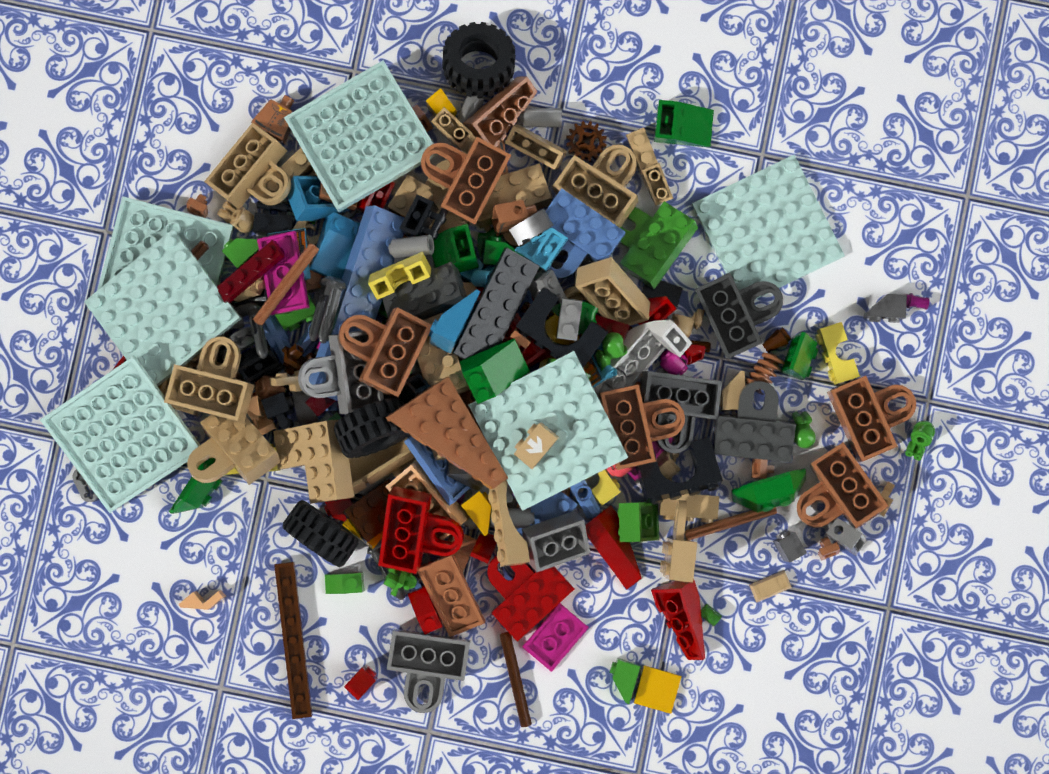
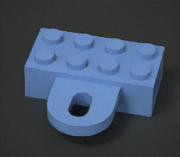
[546,188,626,279]

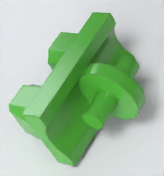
[383,568,417,596]

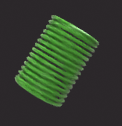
[701,604,722,626]

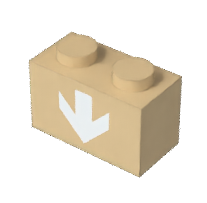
[514,422,559,469]

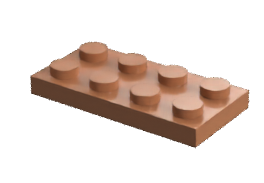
[418,555,485,637]

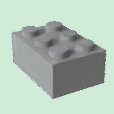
[522,511,590,572]

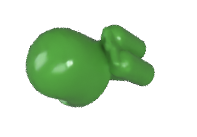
[595,332,628,370]
[792,411,816,448]
[905,420,935,461]

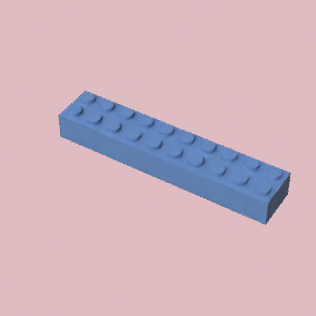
[309,205,404,401]

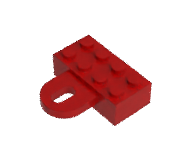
[378,486,464,574]
[487,555,575,642]

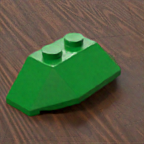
[169,458,223,514]
[731,468,806,513]

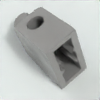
[822,518,867,556]

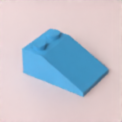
[287,176,350,221]
[310,212,360,279]
[428,289,480,354]

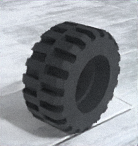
[442,22,516,98]
[334,398,410,459]
[283,500,359,567]

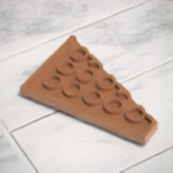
[386,377,508,489]

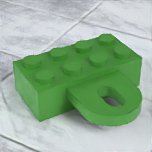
[620,201,698,289]

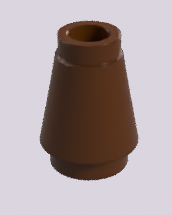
[762,327,791,353]

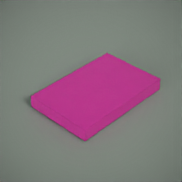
[522,603,589,672]

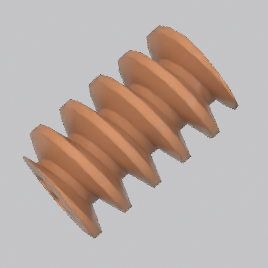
[745,353,785,395]

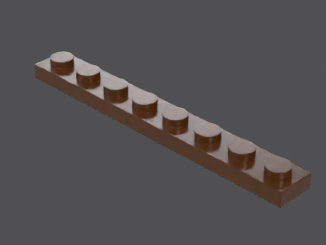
[274,562,313,719]

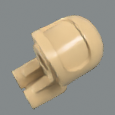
[217,201,254,233]
[672,309,705,337]

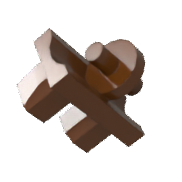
[282,343,316,375]

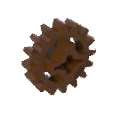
[566,121,607,163]

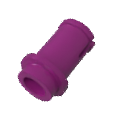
[906,293,930,310]

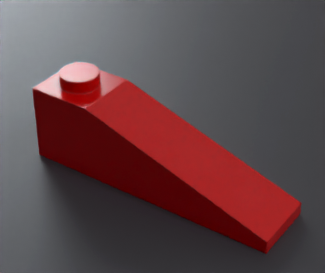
[585,505,642,590]
[651,579,705,660]

